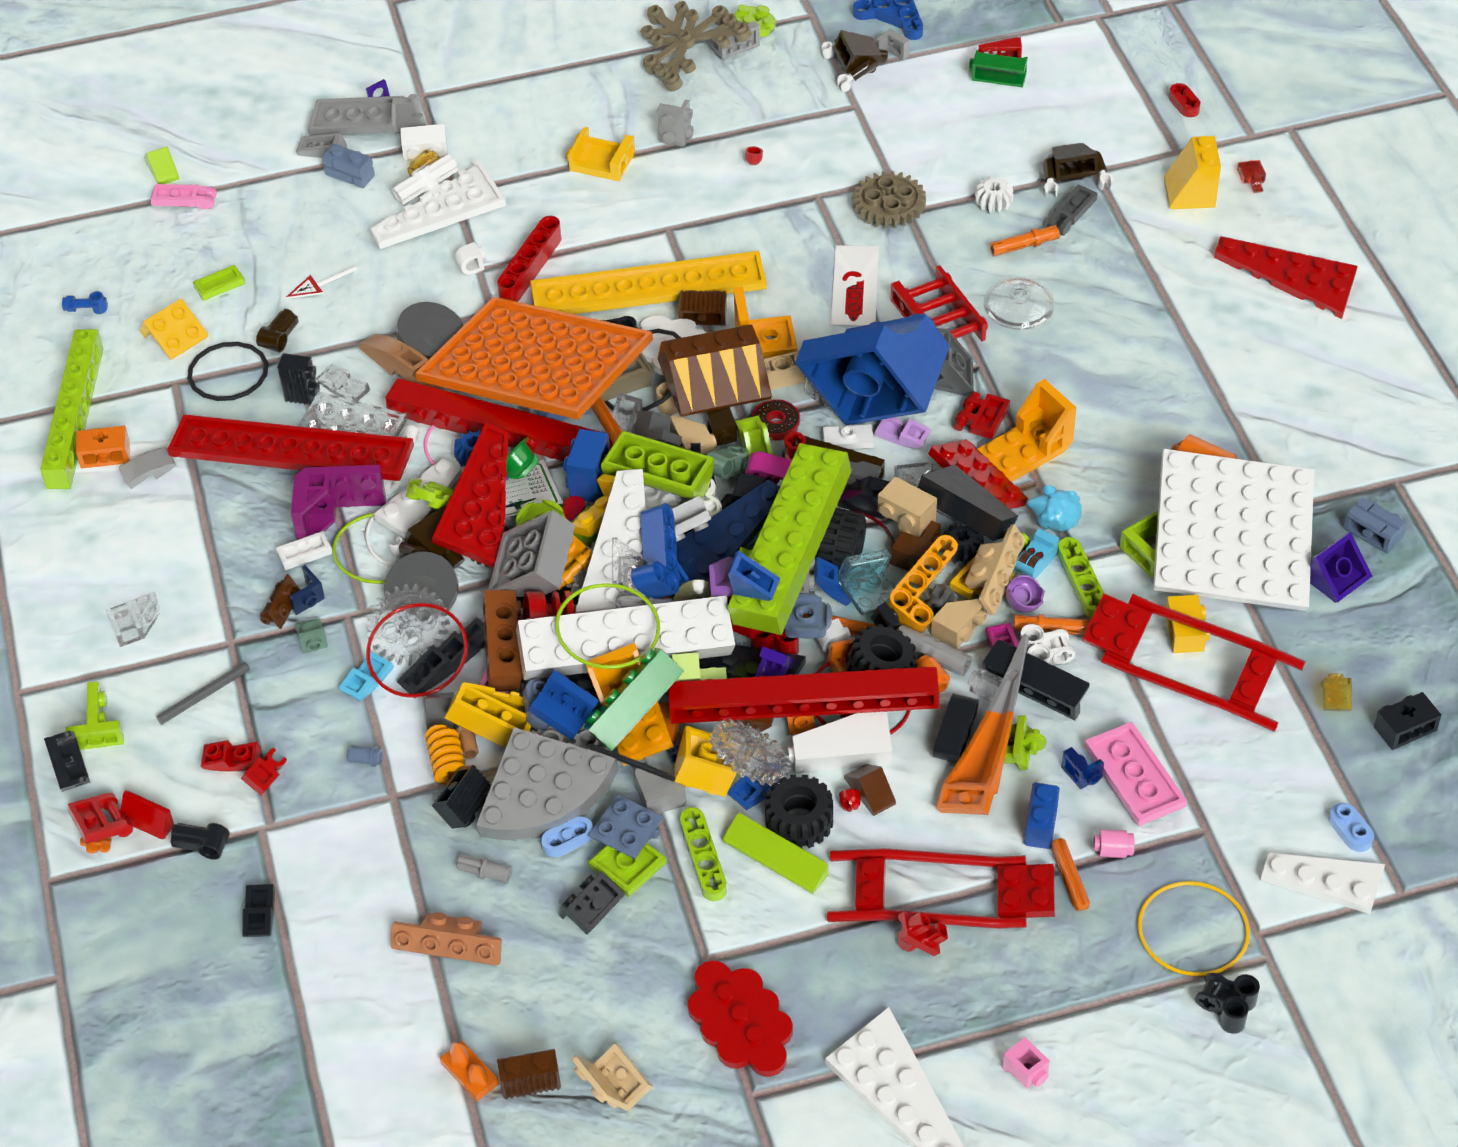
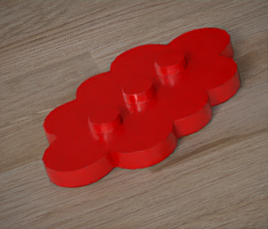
[688,960,793,1077]

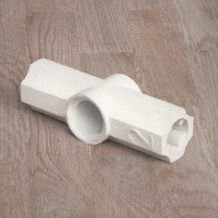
[392,154,458,205]

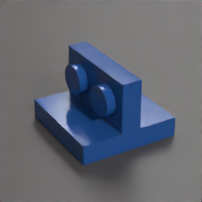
[528,670,600,741]

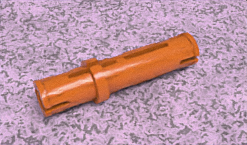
[990,225,1060,257]
[1014,614,1091,635]

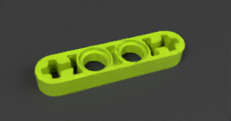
[1058,537,1104,619]
[680,807,727,901]

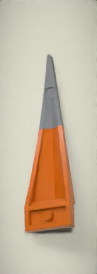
[936,634,1029,815]

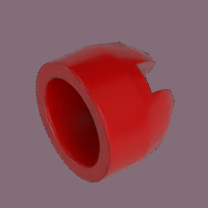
[745,146,763,165]
[838,789,861,812]

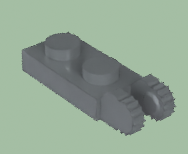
[1046,184,1098,236]

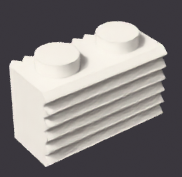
[401,124,448,160]

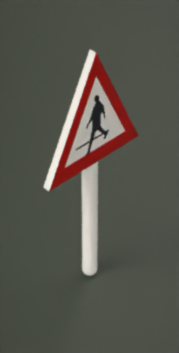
[285,266,357,299]

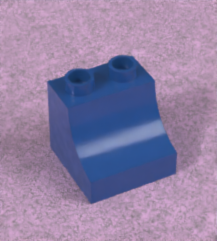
[795,314,950,425]

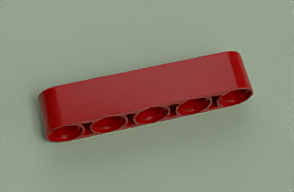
[497,216,562,302]

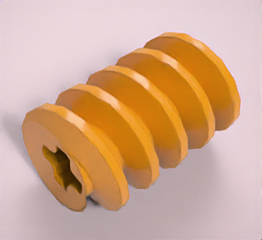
[425,725,466,784]

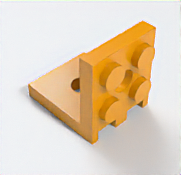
[734,287,798,359]

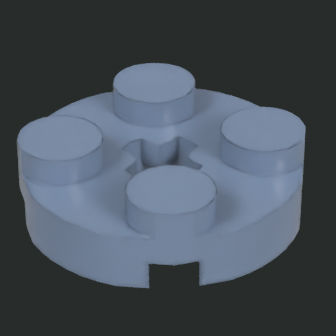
[784,594,832,639]

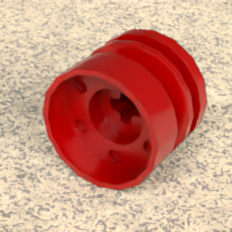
[523,591,576,620]

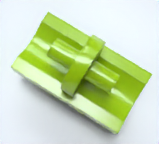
[1004,715,1047,771]

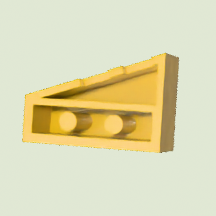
[445,682,531,748]

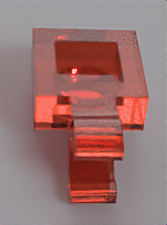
[1237,160,1266,193]

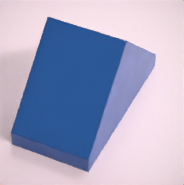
[728,551,780,601]

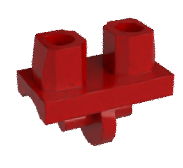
[897,911,948,956]

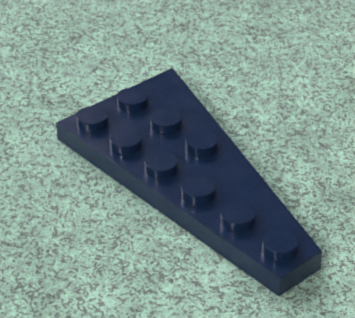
[672,479,781,596]

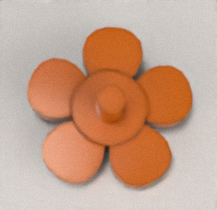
[80,837,112,853]

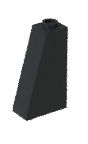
[917,465,1018,541]

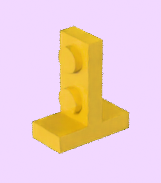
[573,474,616,537]

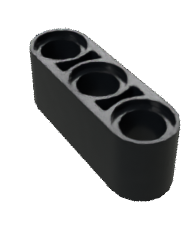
[933,693,979,763]

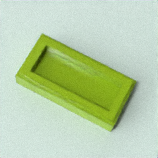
[193,265,245,301]

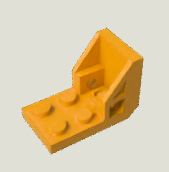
[977,379,1077,482]
[586,643,674,766]

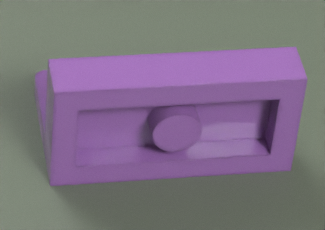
[709,557,733,596]

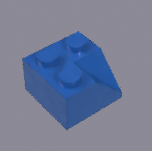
[563,429,610,502]

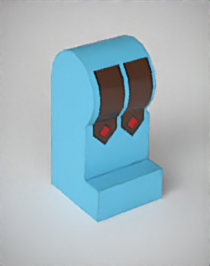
[1015,528,1059,579]

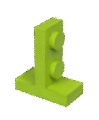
[65,681,124,750]

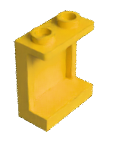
[566,127,635,181]

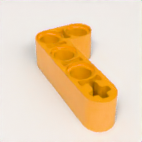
[886,535,958,633]

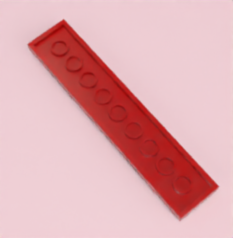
[167,414,414,481]

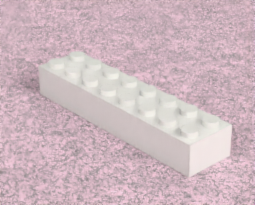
[516,596,735,681]

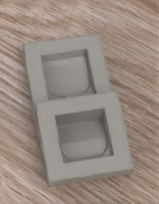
[119,447,177,489]

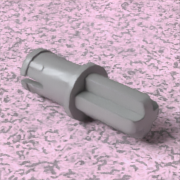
[457,854,513,884]

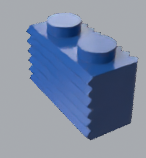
[1024,782,1060,849]

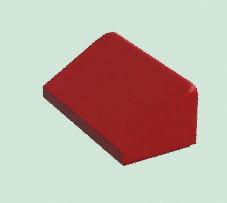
[120,790,174,839]

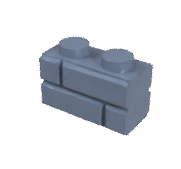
[322,144,375,188]
[1344,497,1407,554]

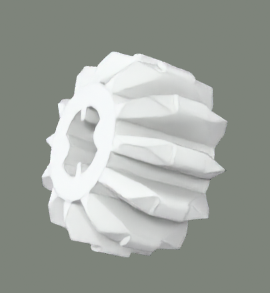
[975,176,1014,213]

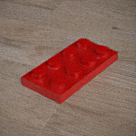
[928,439,1028,509]

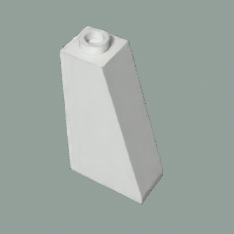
[788,712,892,773]

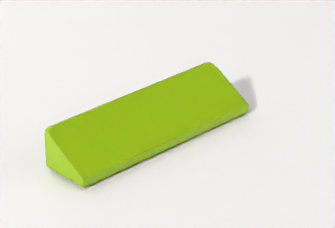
[722,813,828,894]

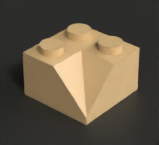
[878,477,937,538]

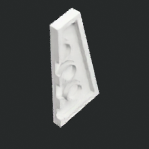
[374,457,461,539]
[1260,853,1385,914]

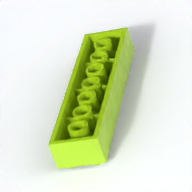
[728,443,852,635]

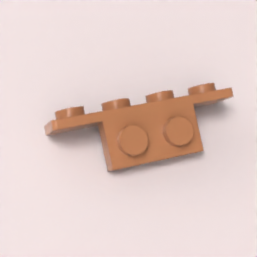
[391,912,502,965]

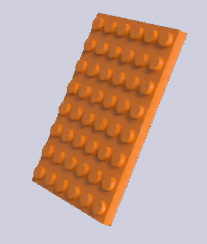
[415,297,653,420]

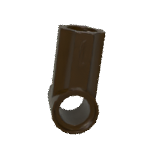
[256,308,299,353]

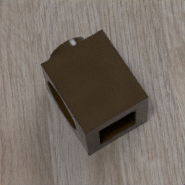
[705,407,737,446]

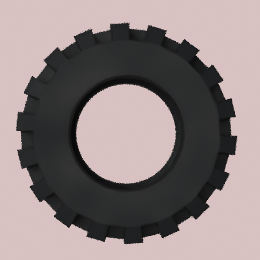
[817,507,866,576]
[846,624,918,672]
[765,774,833,848]

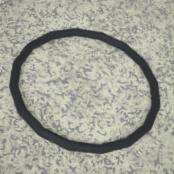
[187,342,268,401]
[587,744,676,781]

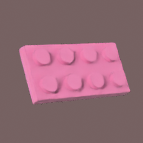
[1084,722,1187,827]

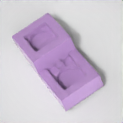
[874,417,932,449]

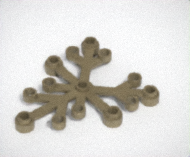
[640,1,752,92]

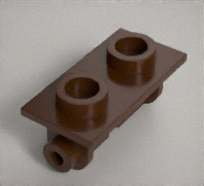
[260,574,300,629]

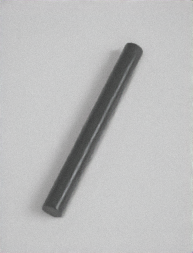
[156,662,250,725]

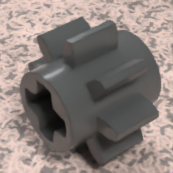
[923,584,956,615]

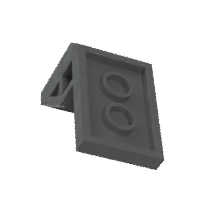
[934,328,974,396]

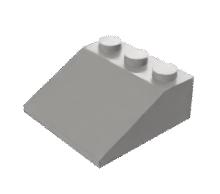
[488,510,575,597]

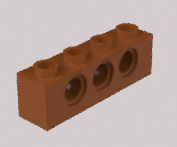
[483,590,524,691]

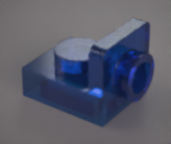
[1061,747,1104,790]

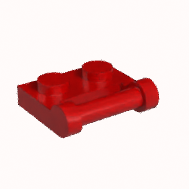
[68,793,133,844]

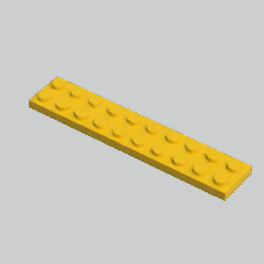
[530,251,767,314]

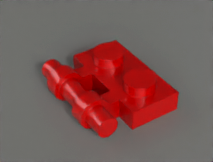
[954,391,1010,440]

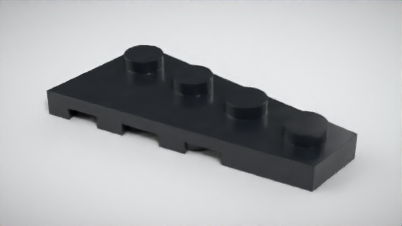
[699,645,806,679]

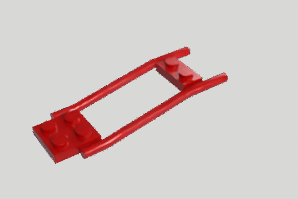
[1082,593,1306,732]
[827,848,1055,929]

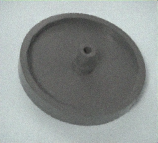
[396,302,464,359]
[384,552,459,624]

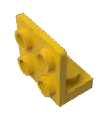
[139,298,208,360]

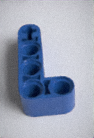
[631,503,679,599]

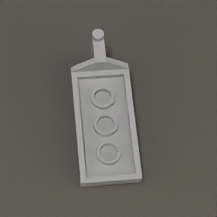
[308,94,426,136]

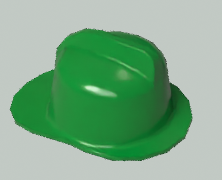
[506,437,539,479]

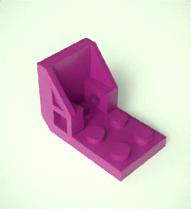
[291,465,386,540]

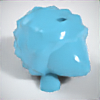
[1027,485,1082,532]

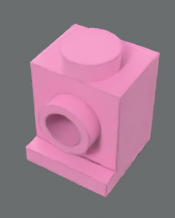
[1002,1037,1050,1089]

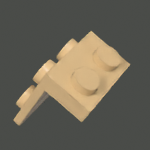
[572,1043,653,1111]

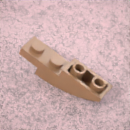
[358,334,443,389]

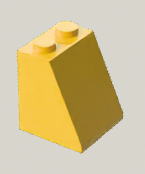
[1164,136,1221,209]

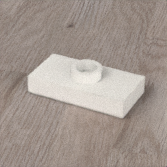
[823,424,874,449]
[276,531,332,571]

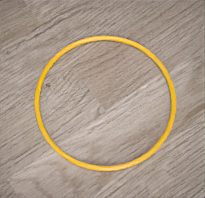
[1137,881,1250,976]

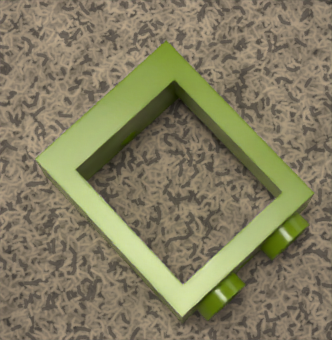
[1120,510,1158,579]

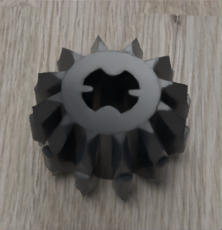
[942,522,984,565]

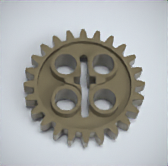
[853,171,926,229]

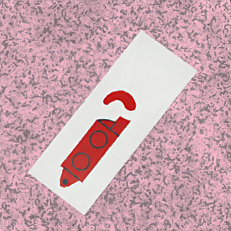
[831,245,879,326]

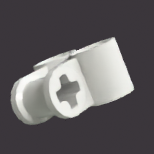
[1020,624,1075,665]

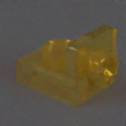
[1321,673,1352,711]

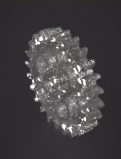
[365,584,450,666]
[709,719,792,786]

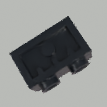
[559,871,626,935]

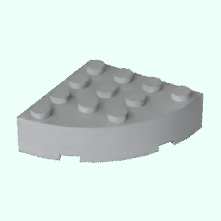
[476,728,619,841]

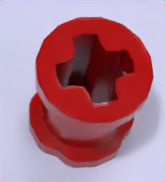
[784,432,806,460]

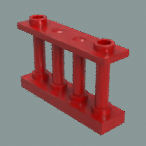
[891,265,988,342]

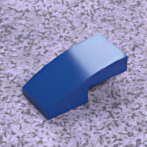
[814,557,853,606]
[727,759,787,810]

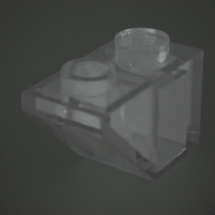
[106,592,161,647]

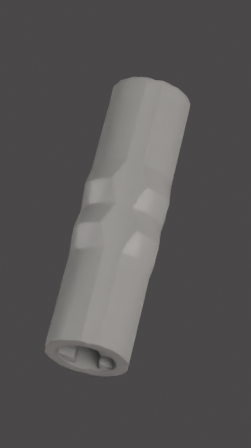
[898,624,972,676]

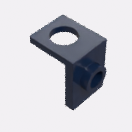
[290,565,325,615]

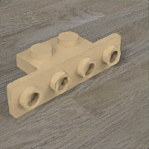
[965,524,1025,615]

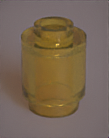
[407,149,440,176]

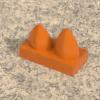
[440,1041,499,1102]

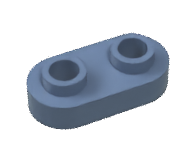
[523,679,550,730]

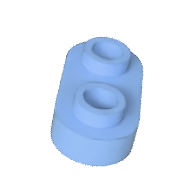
[1329,803,1374,852]
[541,816,593,857]

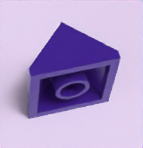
[1310,532,1373,603]

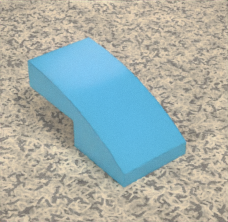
[338,651,394,701]

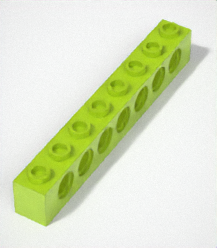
[40,329,104,489]

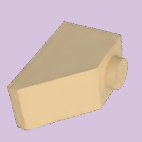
[670,415,717,454]

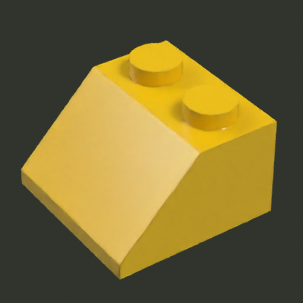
[674,726,737,797]

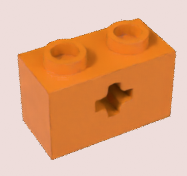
[76,426,130,469]

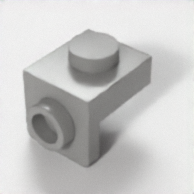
[876,29,910,61]

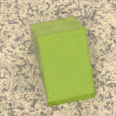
[144,146,179,184]

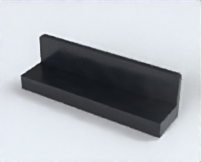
[982,640,1090,721]

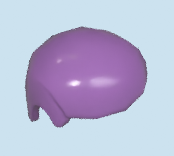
[1005,575,1045,613]

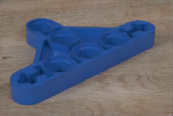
[853,0,923,40]

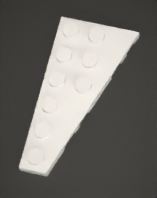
[371,159,506,249]
[575,469,648,614]
[825,1007,964,1147]

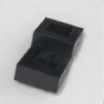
[242,884,275,937]

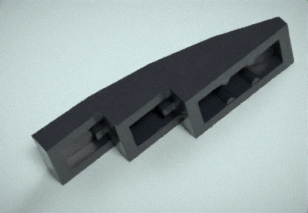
[396,617,485,699]

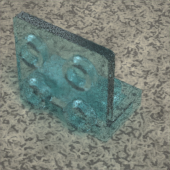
[838,549,898,615]

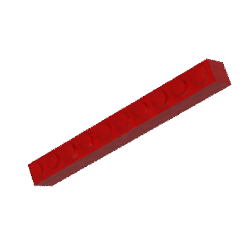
[385,378,614,461]
[669,667,939,724]

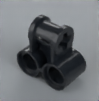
[1195,973,1260,1034]

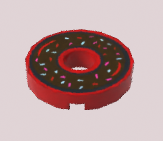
[752,400,800,441]

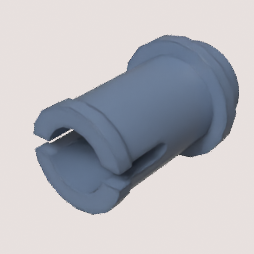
[347,745,383,767]

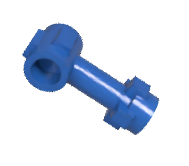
[62,291,108,314]

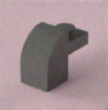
[634,411,682,446]

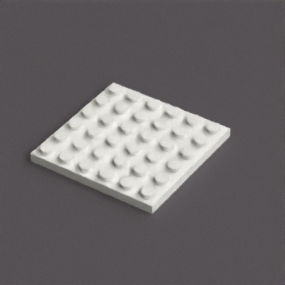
[1153,449,1314,611]

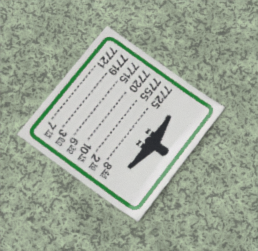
[505,460,563,518]

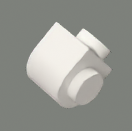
[455,242,486,275]
[816,618,852,654]

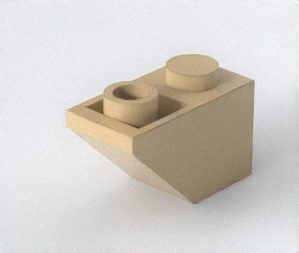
[931,599,988,649]

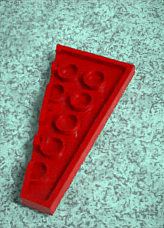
[1214,236,1358,319]
[431,422,508,568]

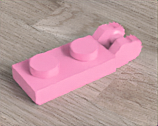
[151,184,217,209]

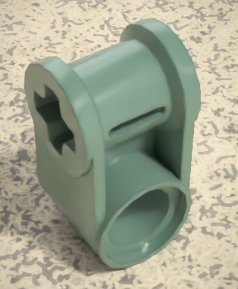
[707,446,749,479]

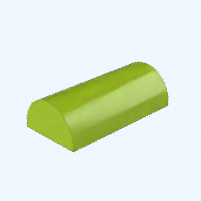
[601,431,714,500]

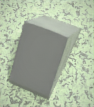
[635,768,687,814]

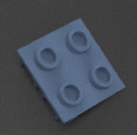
[588,794,664,859]

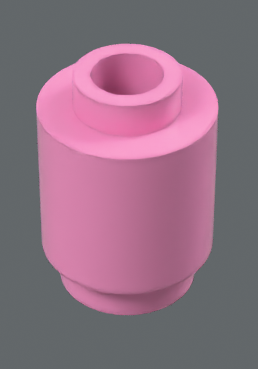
[1093,829,1135,858]

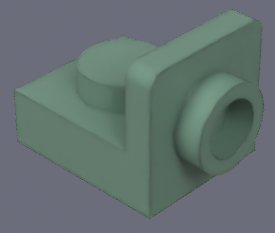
[295,618,328,654]

